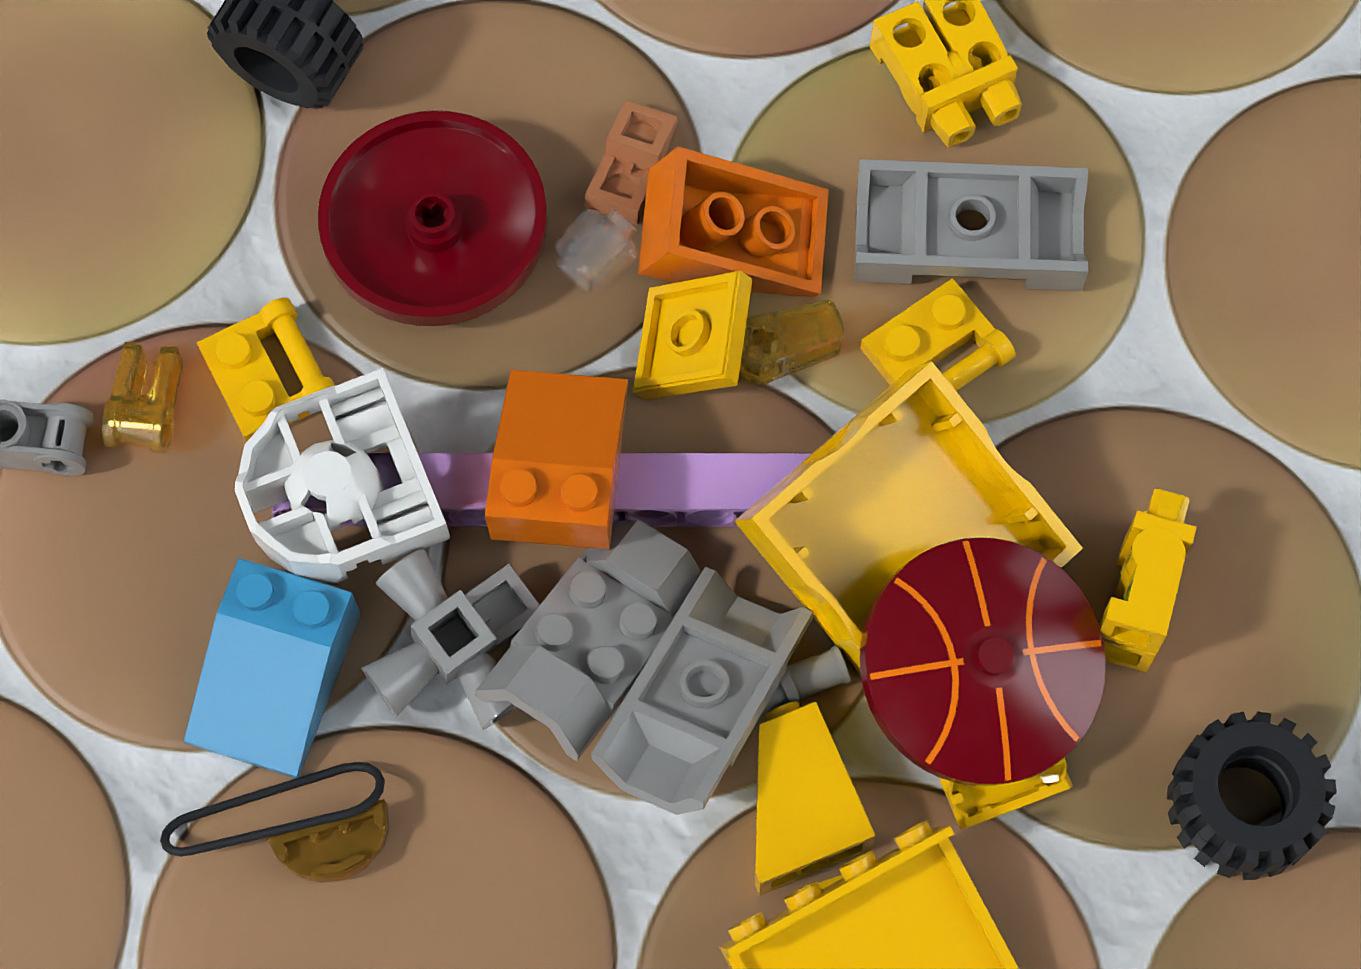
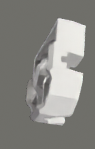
[235,368,450,584]

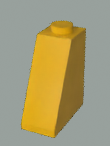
[755,701,876,896]

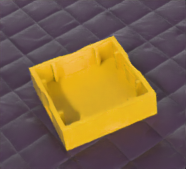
[734,361,1083,675]

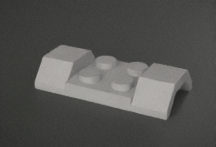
[475,519,701,761]
[591,566,813,815]

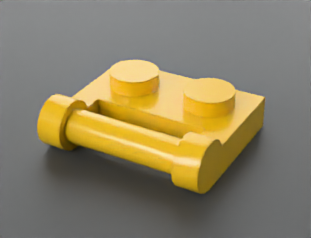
[860,278,1016,391]
[196,297,335,442]

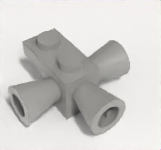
[361,548,540,730]

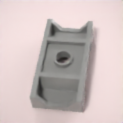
[854,159,1088,291]

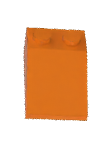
[638,146,829,297]
[485,369,628,550]

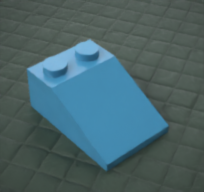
[184,558,361,779]

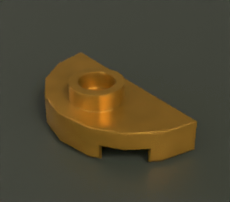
[267,799,389,883]

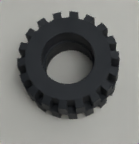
[207,0,364,109]
[1167,711,1337,880]

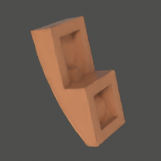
[584,100,678,225]

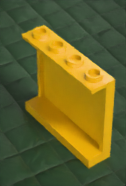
[719,820,1019,969]

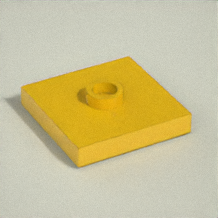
[633,271,753,400]

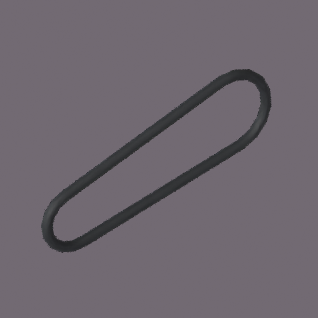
[160,762,385,857]

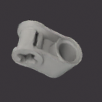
[0,399,95,476]

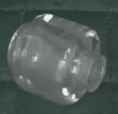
[554,209,639,294]

